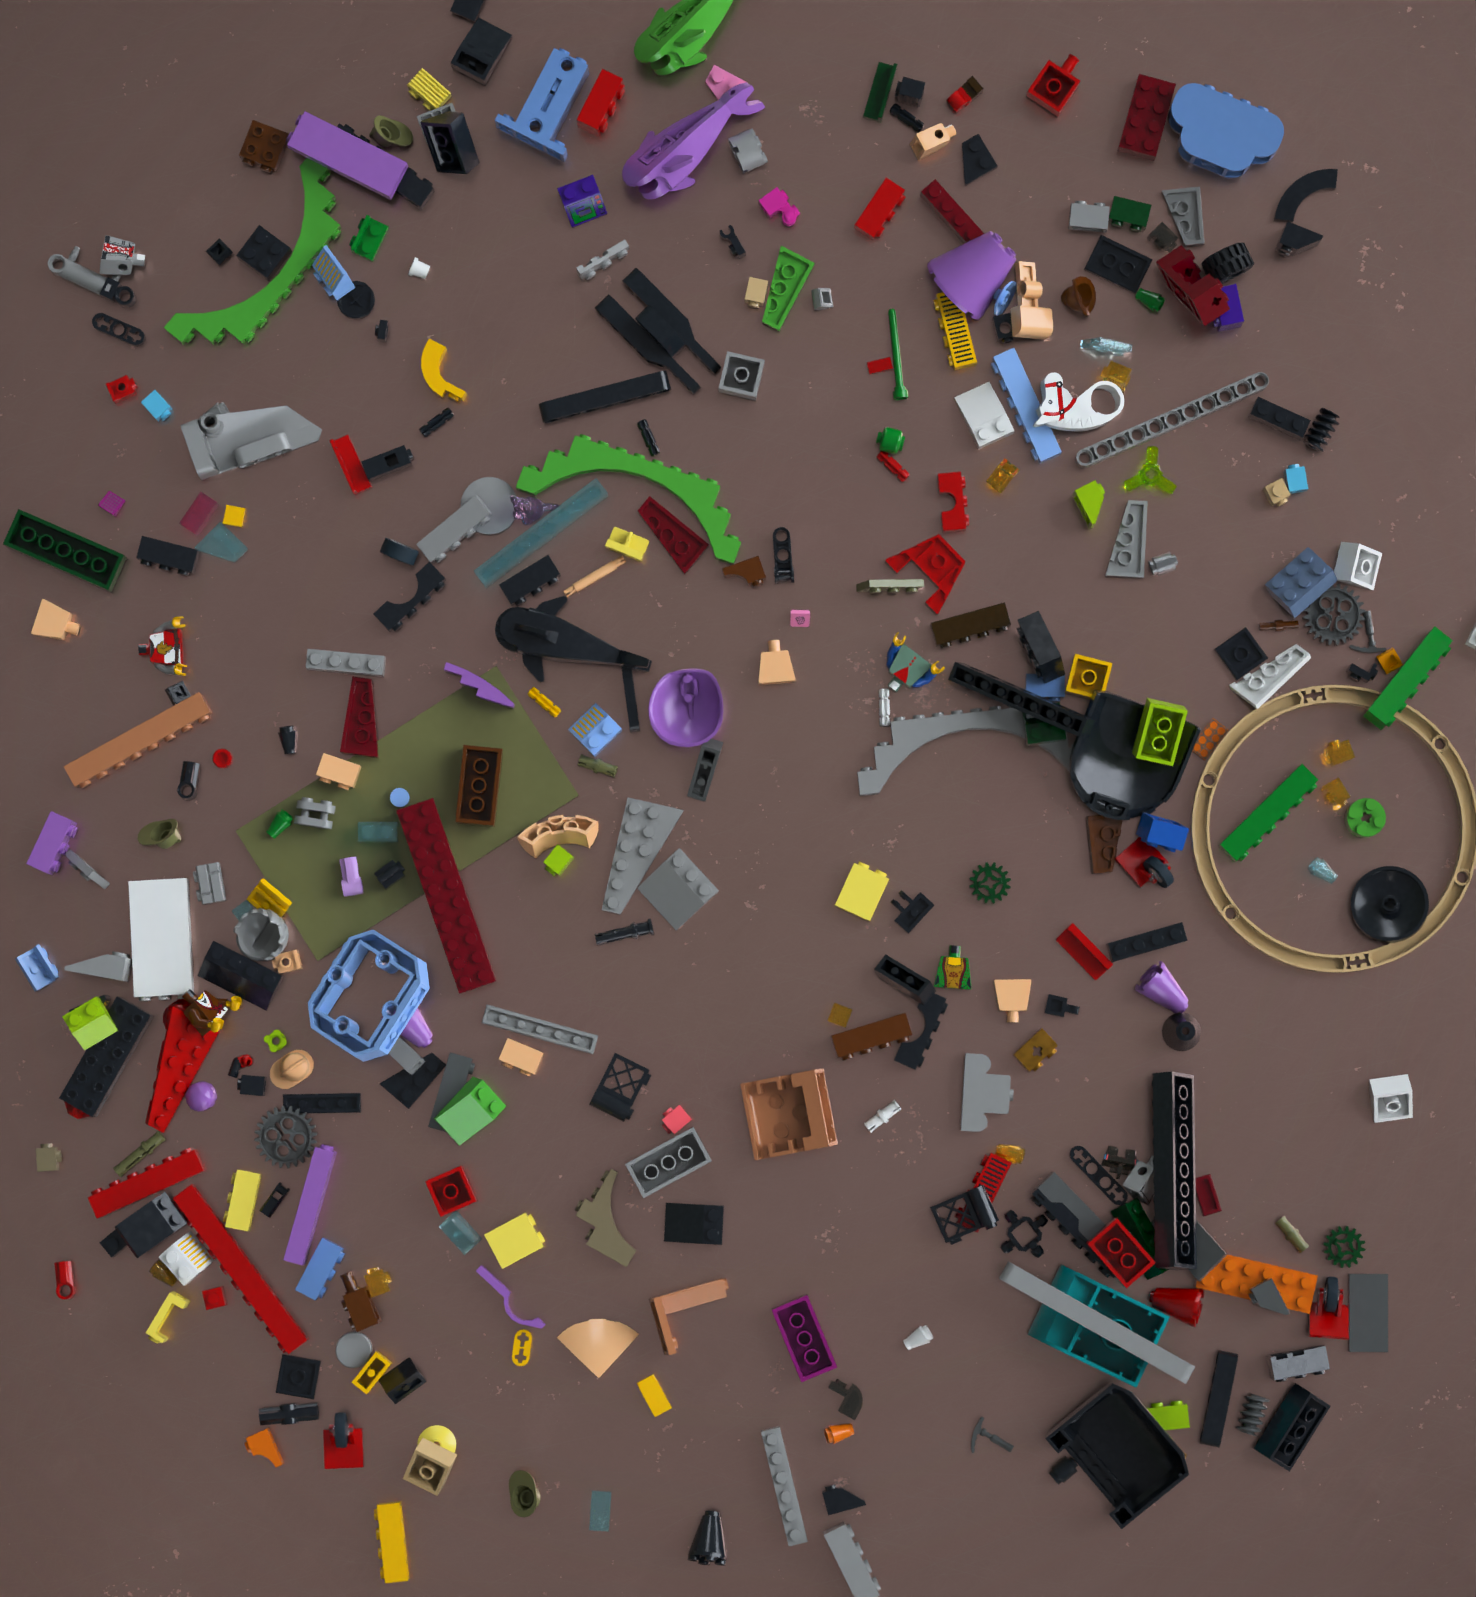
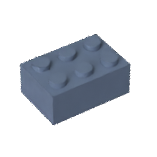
[1265,547,1338,618]

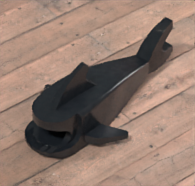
[495,596,652,682]

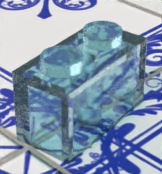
[358,822,398,843]

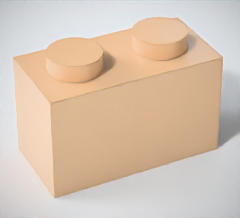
[316,753,361,790]
[499,1038,544,1077]

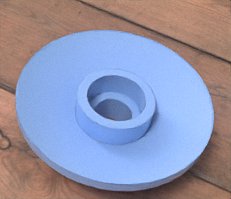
[993,281,1017,316]

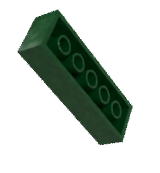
[3,509,127,592]

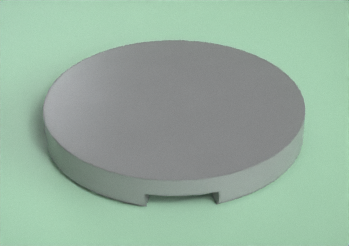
[461,477,518,535]

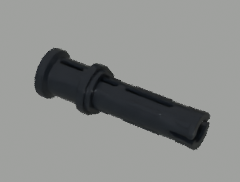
[595,918,654,946]

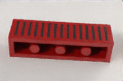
[955,1153,1012,1233]

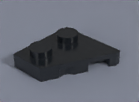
[962,134,998,186]

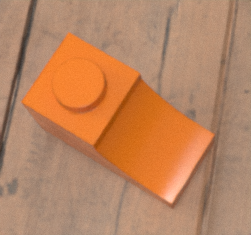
[244,1428,284,1468]

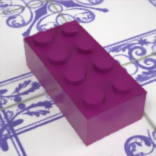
[771,1294,837,1382]

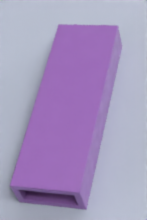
[286,111,408,200]
[284,1144,337,1265]

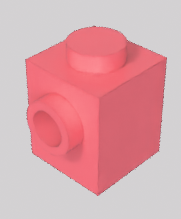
[661,1105,692,1135]

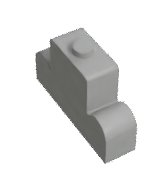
[960,1053,1014,1132]

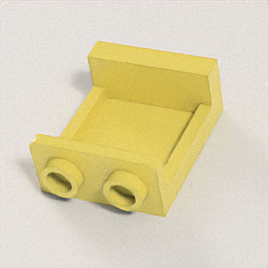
[835,861,889,922]
[484,1212,545,1269]
[146,1291,191,1344]

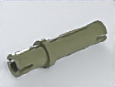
[113,1131,166,1177]

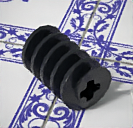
[1303,408,1340,452]

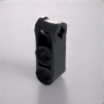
[773,527,794,584]

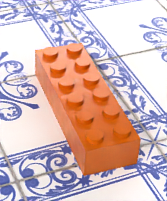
[1193,1255,1318,1314]

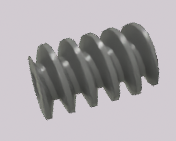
[1236,1393,1270,1437]

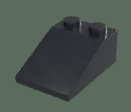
[115,1192,187,1258]
[664,1203,724,1245]

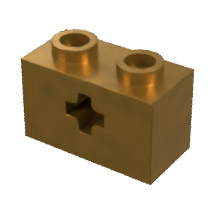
[1013,1028,1058,1072]

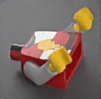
[138,616,187,676]

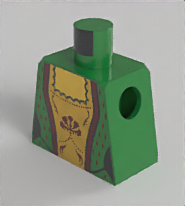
[934,945,971,990]

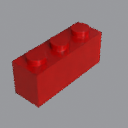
[854,178,906,240]

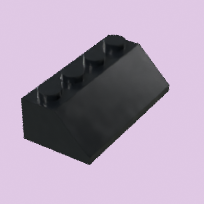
[198,941,284,1011]
[1254,1383,1331,1472]

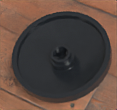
[1351,866,1429,943]

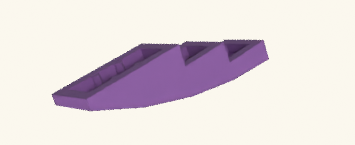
[444,662,515,709]

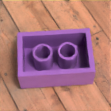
[26,811,78,875]

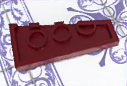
[638,496,709,574]

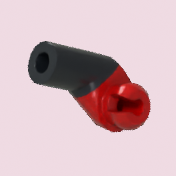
[228,1054,253,1078]

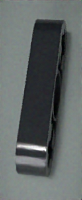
[92,313,146,347]

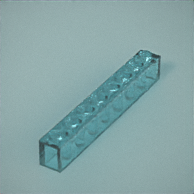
[474,478,608,589]

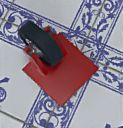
[1115,837,1174,888]
[1309,1277,1349,1340]
[323,1412,364,1469]

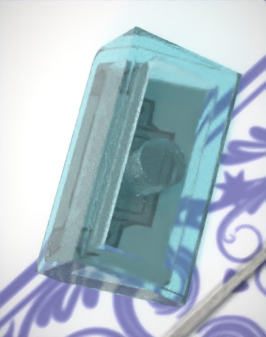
[439,1211,482,1255]

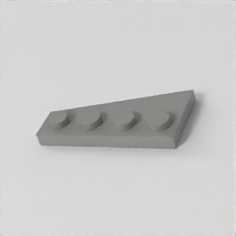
[1105,500,1148,578]

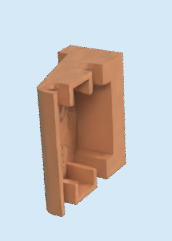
[740,1068,838,1160]

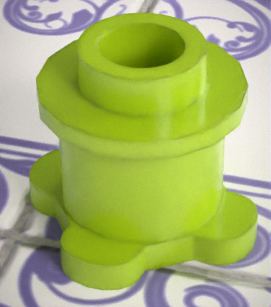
[264,1029,287,1052]

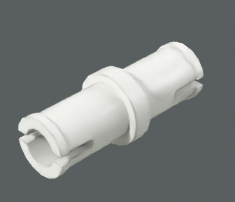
[864,1100,902,1133]

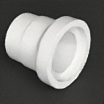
[408,257,430,279]

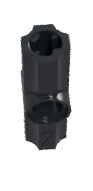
[259,1402,319,1426]

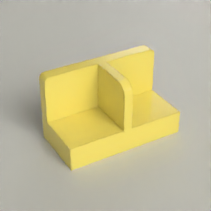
[605,527,649,562]

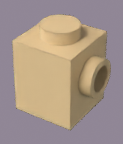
[1263,478,1291,507]

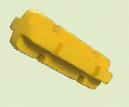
[528,687,561,717]

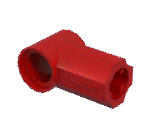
[54,1261,76,1300]

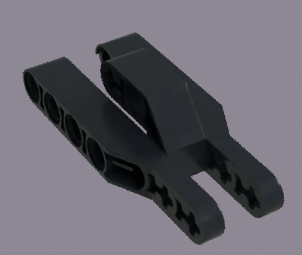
[595,268,721,394]

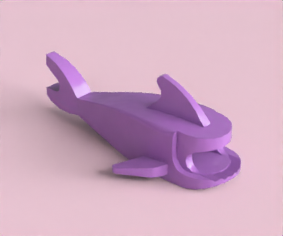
[622,82,765,199]

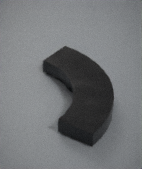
[1274,169,1338,222]

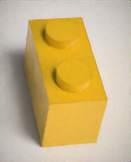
[351,1351,392,1395]

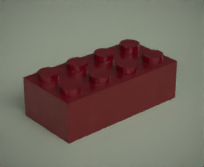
[1117,74,1176,161]

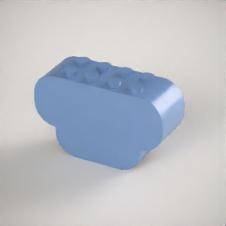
[1168,83,1284,178]

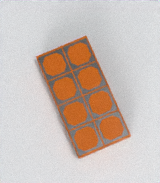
[1192,718,1228,761]

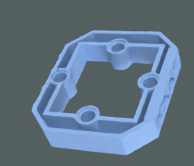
[308,930,430,1062]

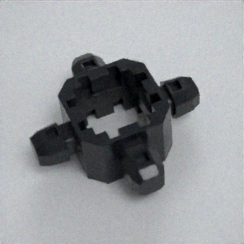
[1000,1210,1048,1258]

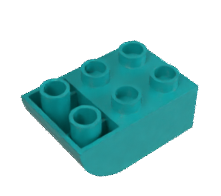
[1027,1264,1170,1388]

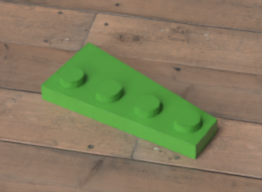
[762,246,815,331]

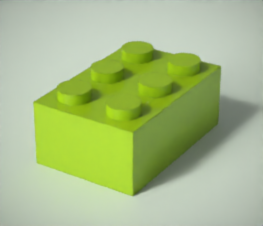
[1132,698,1188,766]

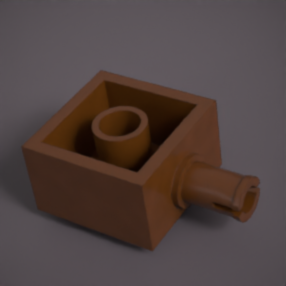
[340,1271,382,1332]

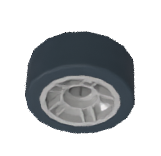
[380,538,419,565]

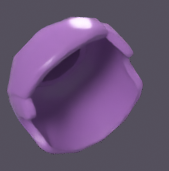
[185,1081,217,1112]

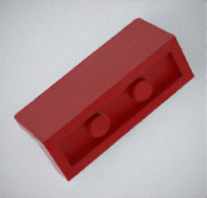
[329,435,372,495]
[1056,923,1113,980]

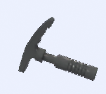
[1349,611,1386,653]
[971,1416,1014,1453]

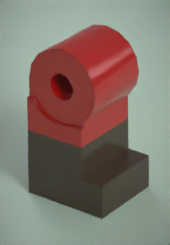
[946,76,984,113]

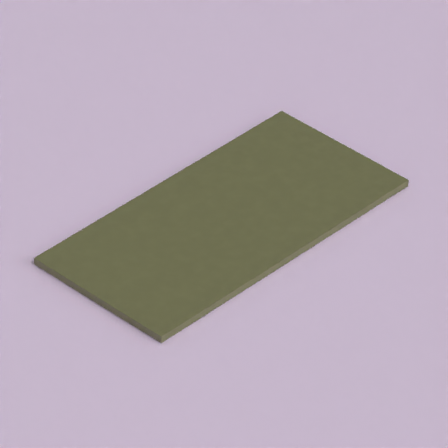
[236,666,579,961]

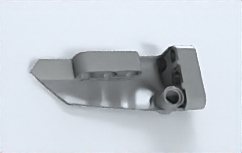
[180,405,322,480]

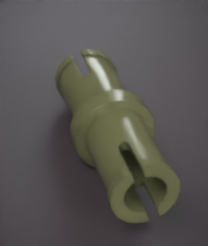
[578,754,618,778]
[1275,1216,1309,1253]

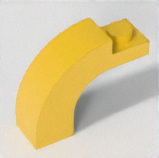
[421,339,467,402]

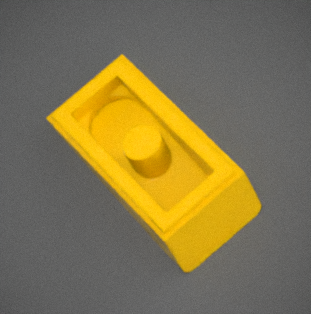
[636,1374,672,1417]

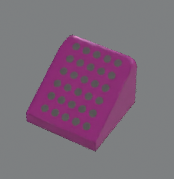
[98,491,125,517]

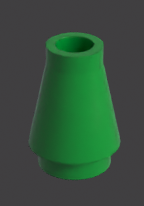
[1135,288,1165,312]
[266,809,294,839]

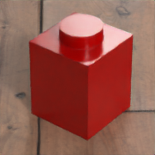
[202,1286,228,1310]

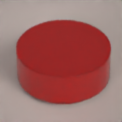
[212,749,232,768]

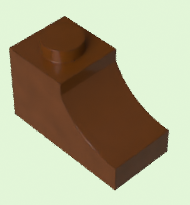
[722,556,766,587]

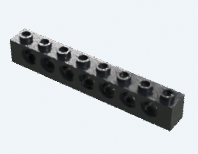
[948,662,1096,738]

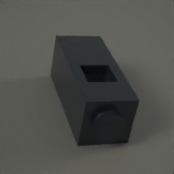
[361,445,414,482]

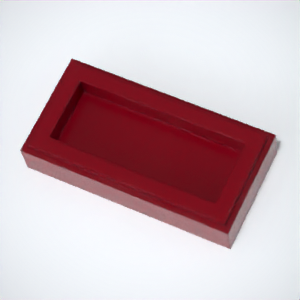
[1196,1174,1222,1217]

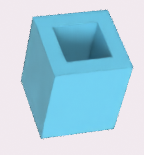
[141,390,172,422]
[1283,464,1308,494]

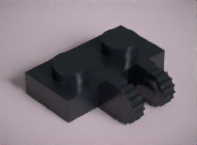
[891,890,934,934]

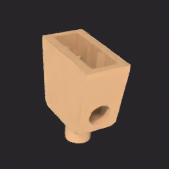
[909,123,956,161]
[31,599,80,640]
[759,640,795,685]
[993,979,1031,1022]

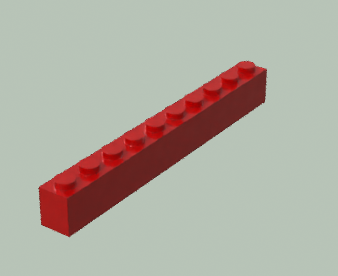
[173,1184,309,1354]

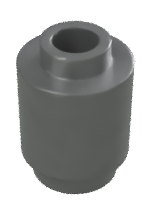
[1148,552,1178,576]

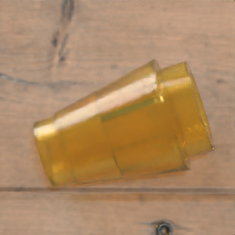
[996,1144,1025,1165]
[149,1259,178,1287]

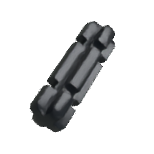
[890,103,924,132]
[419,408,454,437]
[637,419,660,456]

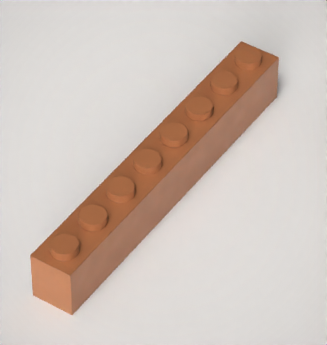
[63,692,212,789]

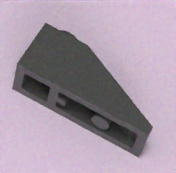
[687,739,724,801]

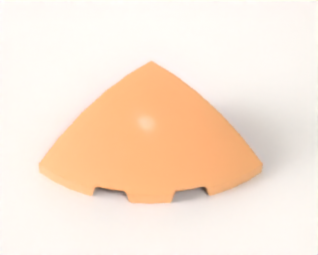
[557,1319,639,1378]

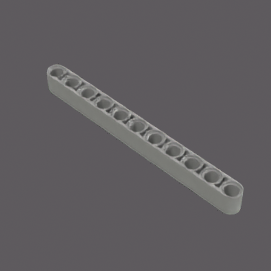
[1075,372,1269,469]
[999,1261,1195,1384]

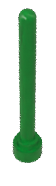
[888,308,909,400]

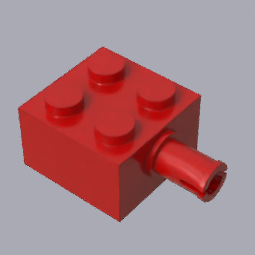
[1026,54,1080,117]

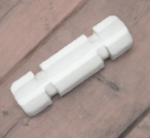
[879,689,890,726]

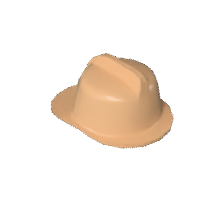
[270,1050,314,1089]

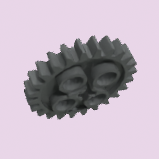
[1302,583,1365,646]
[254,1105,318,1168]

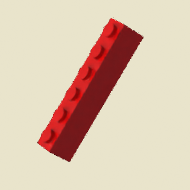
[87,1148,206,1219]

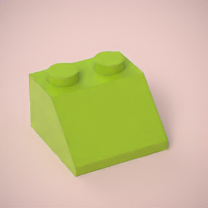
[1072,480,1105,529]
[62,997,119,1050]

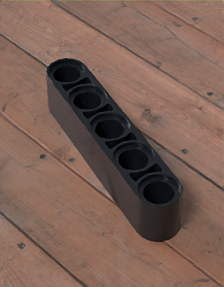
[1200,1350,1238,1448]

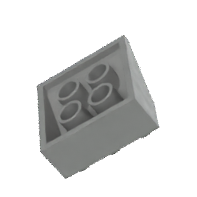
[637,848,719,930]
[64,951,132,982]

